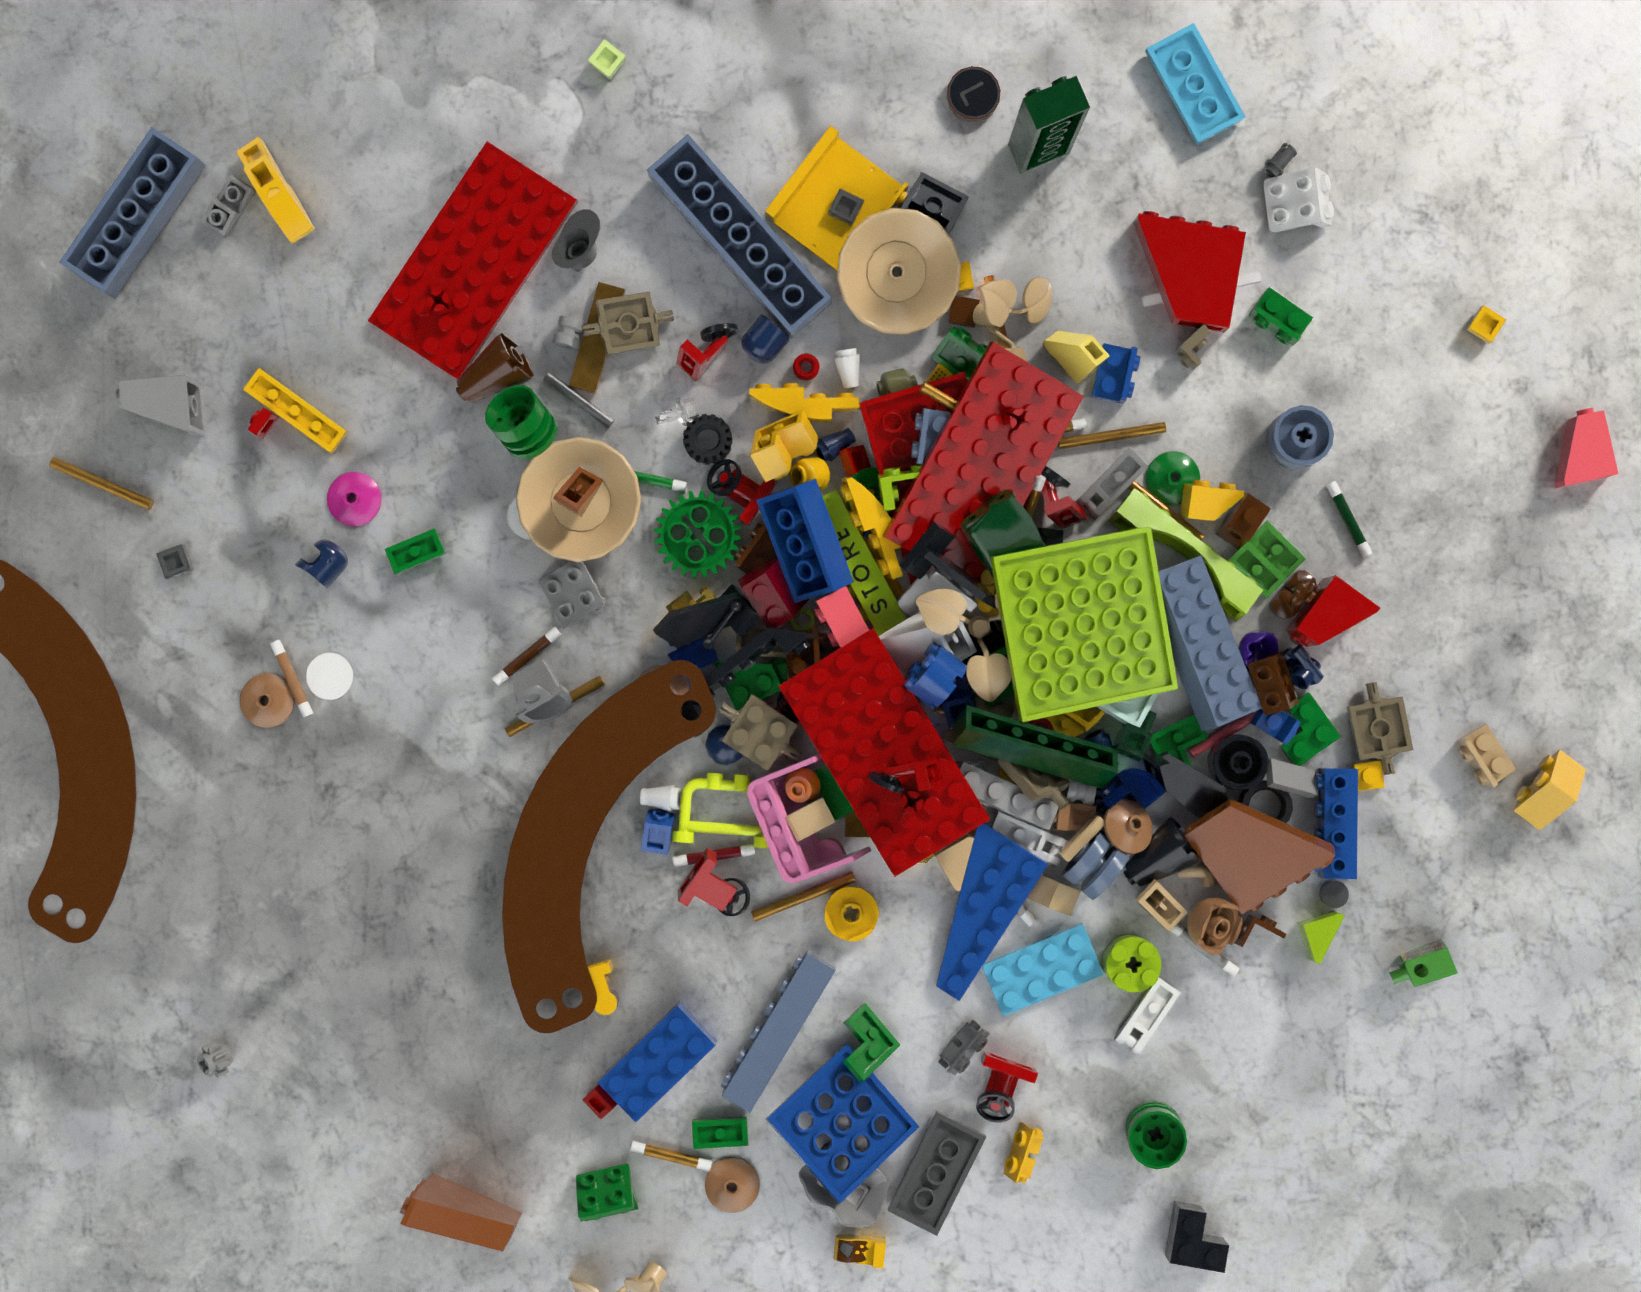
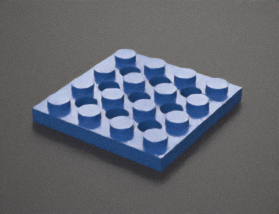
[766,1044,919,1203]

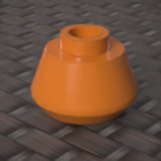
[784,767,821,804]

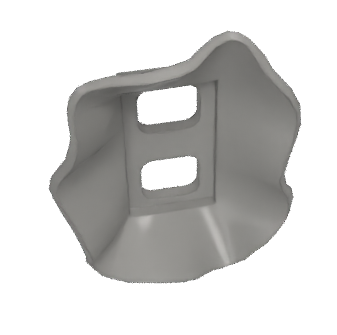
[799,1141,889,1227]

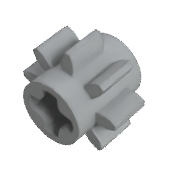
[197,1042,233,1078]

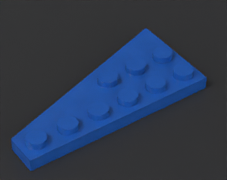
[936,823,1048,1001]

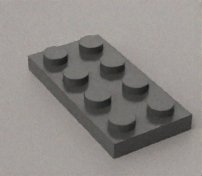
[888,1111,986,1236]

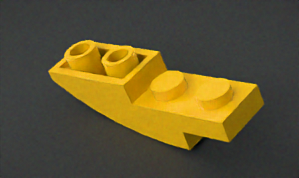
[236,137,315,244]
[749,383,859,423]
[840,477,903,579]

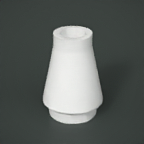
[833,348,860,389]
[640,785,682,812]

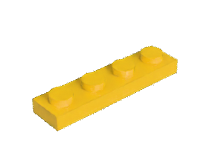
[243,368,349,454]

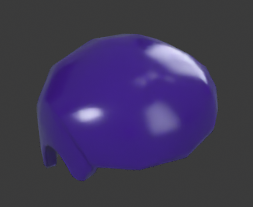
[1238,631,1279,671]

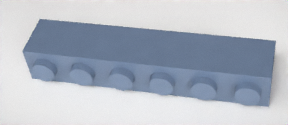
[721,951,836,1113]

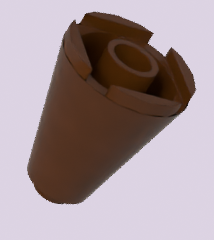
[456,333,534,403]

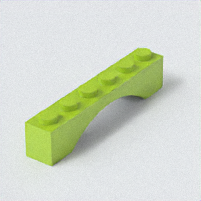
[1108,488,1263,622]

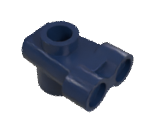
[1283,645,1324,690]

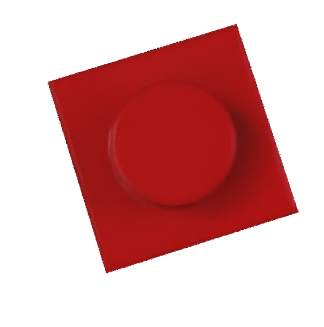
[248,407,279,439]
[839,445,871,477]
[582,1084,617,1119]

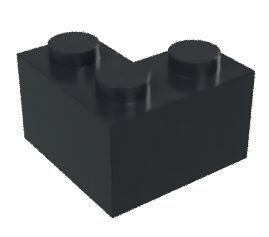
[1165,1201,1229,1273]

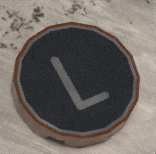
[947,66,1001,122]

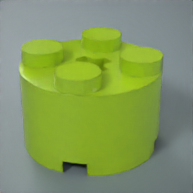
[1102,934,1161,993]

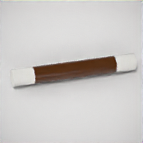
[492,626,562,686]

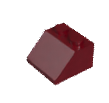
[737,555,809,628]

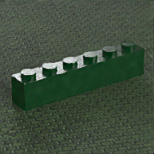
[952,706,1118,789]

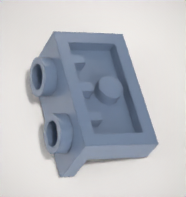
[911,408,951,464]

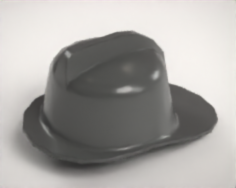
[552,209,600,272]

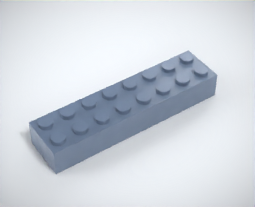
[647,134,832,339]

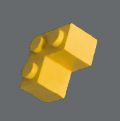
[750,410,818,482]
[1514,750,1586,831]

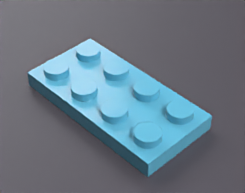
[1145,23,1245,145]
[982,923,1104,1016]

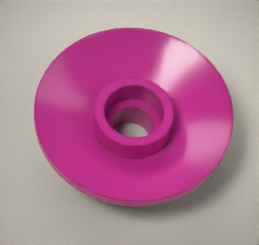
[327,472,382,526]

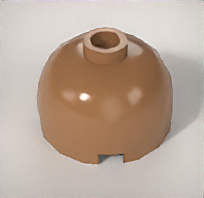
[1187,897,1243,954]

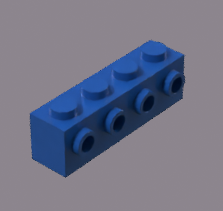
[1314,768,1358,879]

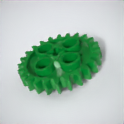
[654,490,742,579]

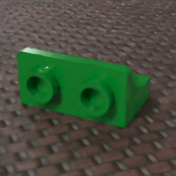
[1249,287,1313,346]
[931,327,987,382]

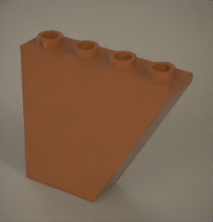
[1184,798,1335,914]
[400,1173,522,1252]

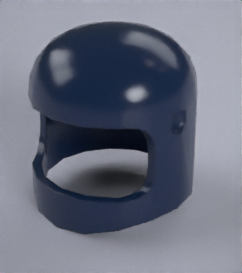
[741,314,790,364]
[295,539,348,588]

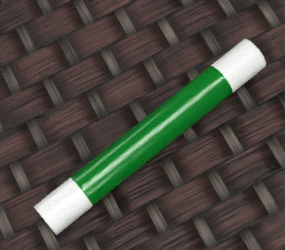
[634,471,687,493]

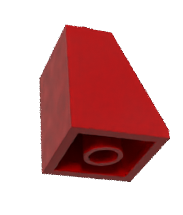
[1285,575,1380,647]

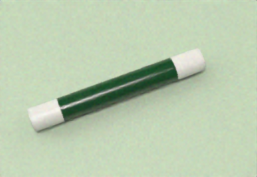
[1326,481,1372,558]

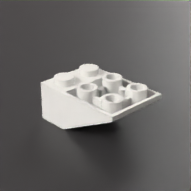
[879,612,977,678]

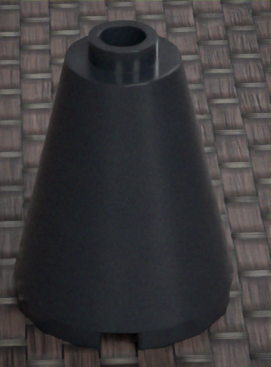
[1123,816,1203,887]

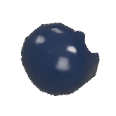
[705,722,744,765]

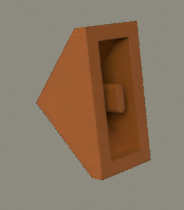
[553,466,603,517]

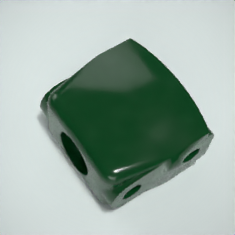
[960,489,1046,578]

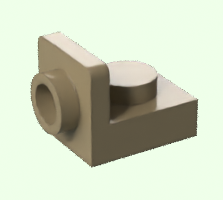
[1175,325,1211,370]

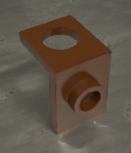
[1234,914,1287,947]

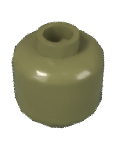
[876,368,918,397]

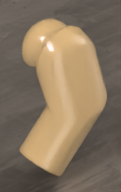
[1178,864,1216,887]

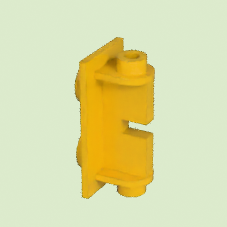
[1003,1122,1044,1183]

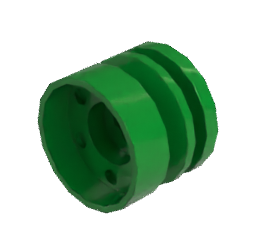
[485,385,558,459]
[1125,1100,1187,1169]

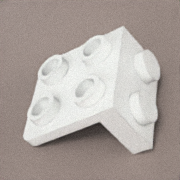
[1264,167,1334,233]
[898,564,978,616]

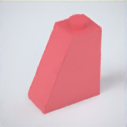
[1555,408,1619,488]

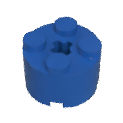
[903,642,967,709]

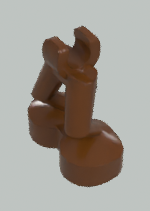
[1269,570,1317,619]

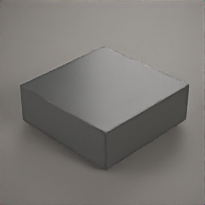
[828,189,864,226]
[156,544,193,579]

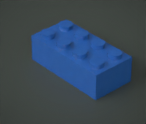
[756,478,854,603]
[597,1001,717,1123]

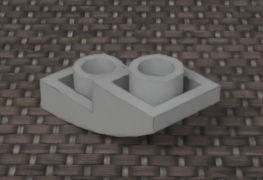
[201,175,256,236]

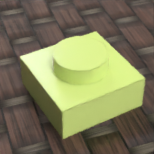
[588,39,627,80]

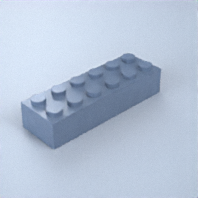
[59,127,206,299]
[1159,555,1262,731]

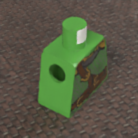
[1388,939,1458,987]

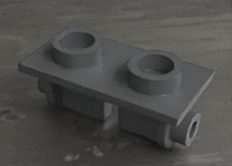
[938,1020,990,1075]

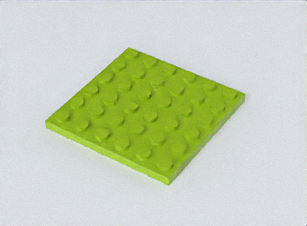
[990,526,1178,722]

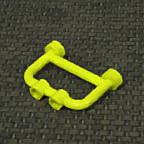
[672,773,769,848]

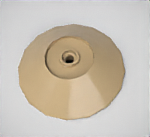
[837,208,961,335]
[516,437,642,562]

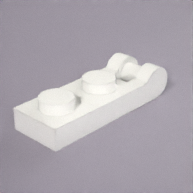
[991,811,1068,866]
[1114,977,1181,1055]

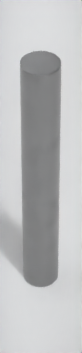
[543,372,615,428]

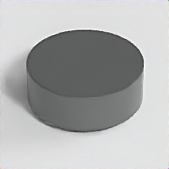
[1319,880,1349,908]

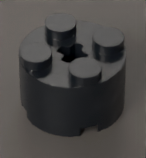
[1207,734,1268,790]

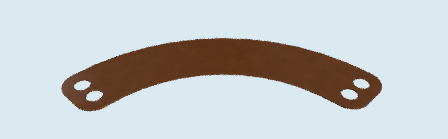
[0,560,137,943]
[502,660,716,1034]

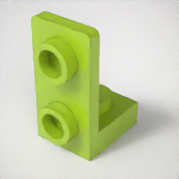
[877,464,922,511]

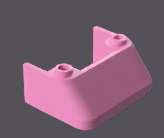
[747,754,871,883]

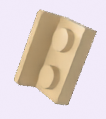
[1456,724,1516,788]

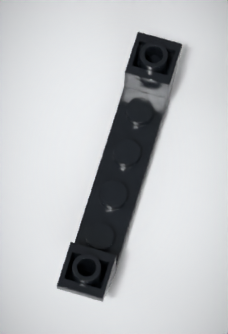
[682,628,815,738]

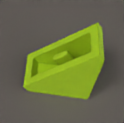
[1297,911,1345,965]

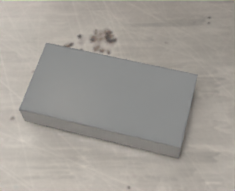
[1266,758,1318,799]

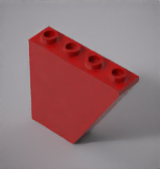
[1134,211,1246,333]

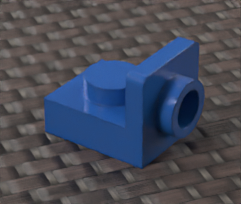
[1250,709,1301,745]
[641,809,675,855]

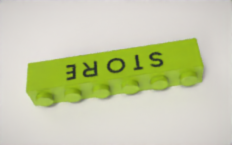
[823,490,906,636]

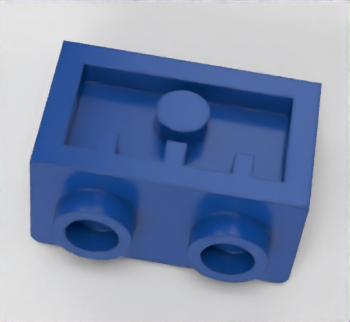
[1091,343,1141,404]

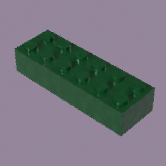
[1008,76,1090,174]

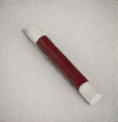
[673,844,755,867]

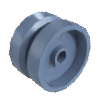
[1266,405,1334,470]
[1062,830,1130,900]

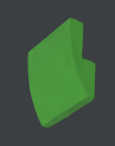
[1228,520,1306,598]

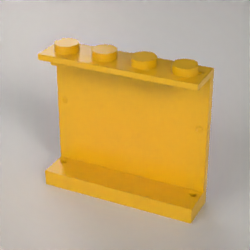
[765,125,909,272]

